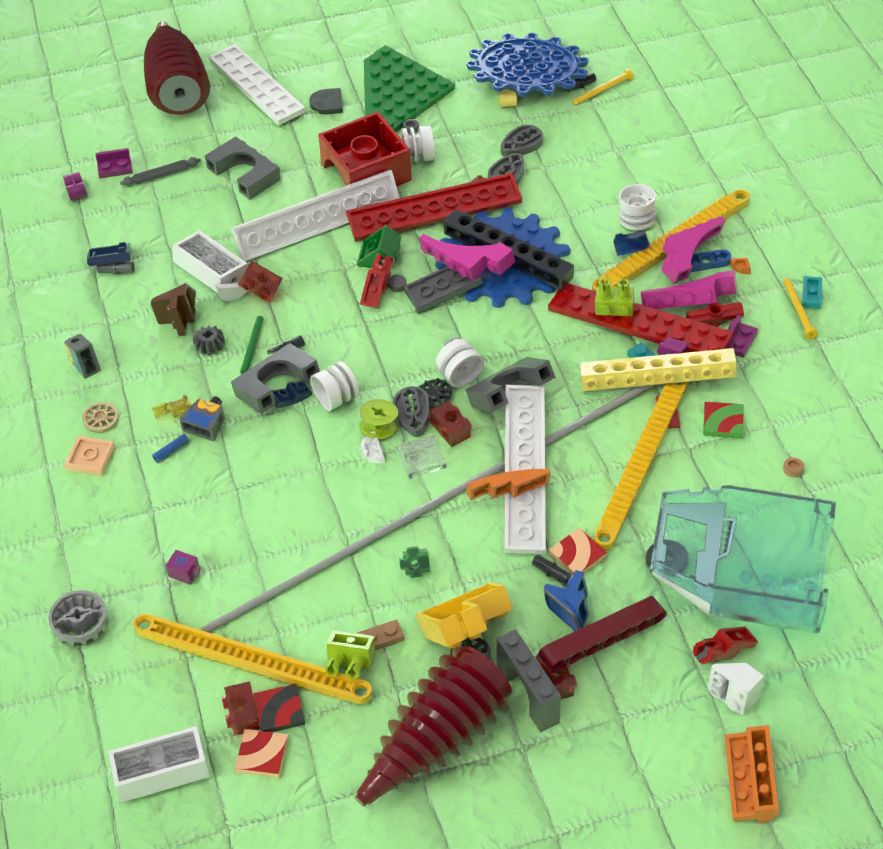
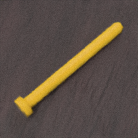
[572,69,634,105]
[783,278,818,340]

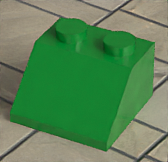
[356,225,402,268]

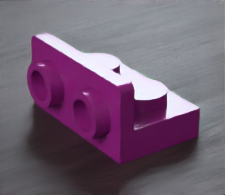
[95,148,133,179]
[727,315,758,358]

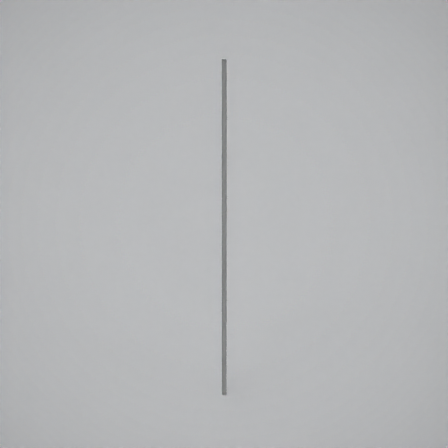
[201,385,655,633]

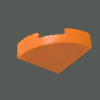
[729,257,751,274]

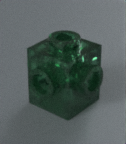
[399,546,431,578]

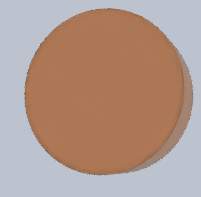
[783,457,804,477]

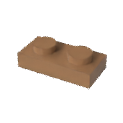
[357,619,405,650]

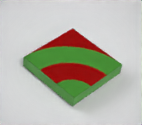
[703,402,744,438]

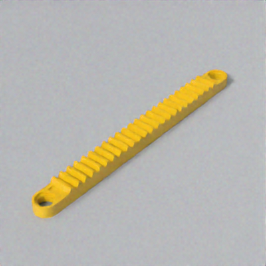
[592,189,750,291]
[594,382,688,550]
[133,614,372,705]

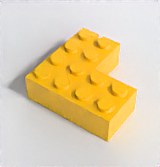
[415,582,513,648]

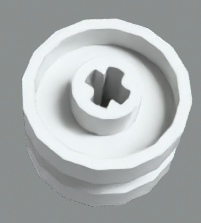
[435,339,484,388]

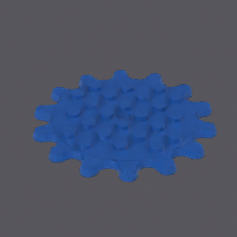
[466,32,589,97]
[435,208,571,308]

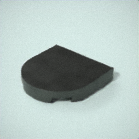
[309,88,343,114]

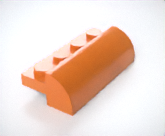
[725,725,779,823]

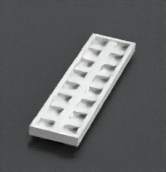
[209,44,306,126]

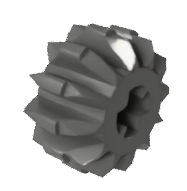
[193,325,225,356]

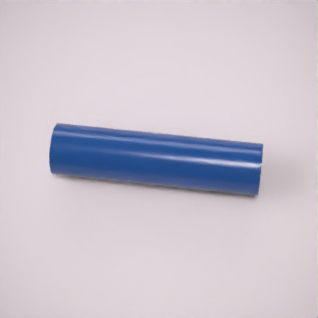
[152,434,189,463]

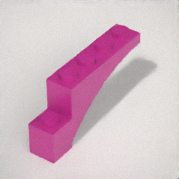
[661,216,726,284]
[419,234,515,281]
[640,270,737,309]

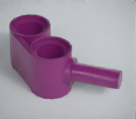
[63,172,87,201]

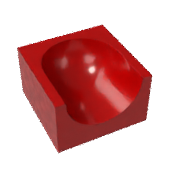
[318,111,412,187]

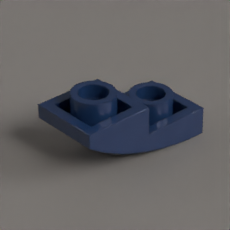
[272,381,312,408]

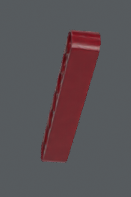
[537,596,667,673]

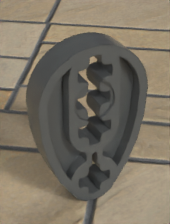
[501,125,543,157]
[488,153,524,185]
[393,386,431,437]

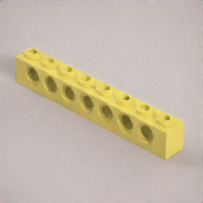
[580,348,737,391]

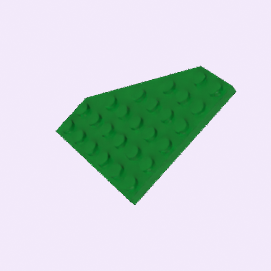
[363,45,455,132]

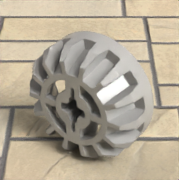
[48,590,109,647]

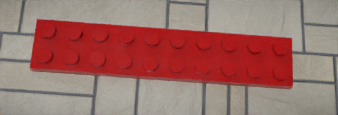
[346,173,522,242]
[548,283,734,353]

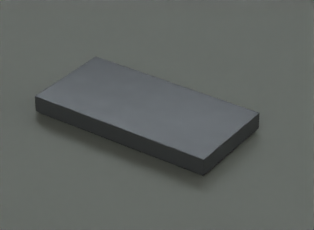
[403,266,483,314]

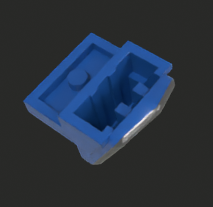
[544,570,589,631]

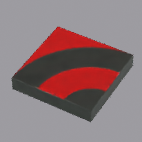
[253,683,305,732]

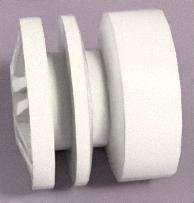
[401,125,435,163]
[619,184,656,230]
[310,361,359,411]

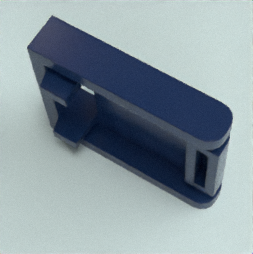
[87,242,132,266]

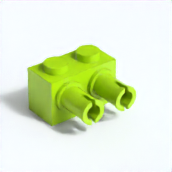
[595,278,635,316]
[325,630,376,679]

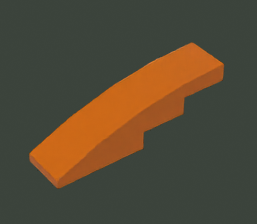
[467,469,550,501]

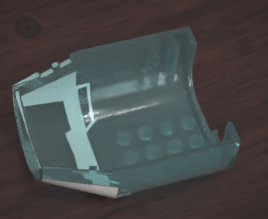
[650,485,836,634]

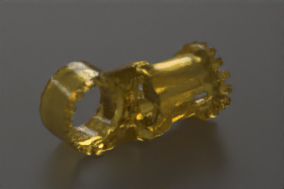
[151,395,192,419]

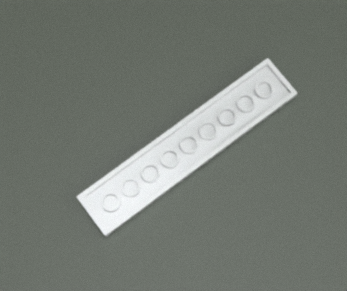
[231,170,400,261]
[504,385,546,554]

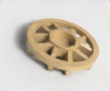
[82,402,119,433]

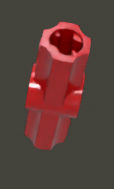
[686,302,744,327]

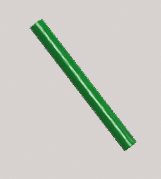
[240,316,264,374]

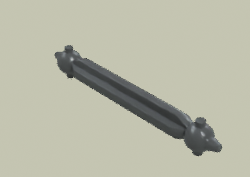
[120,157,201,186]

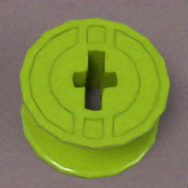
[359,399,398,439]

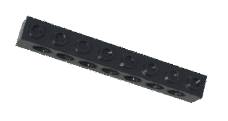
[443,209,574,291]

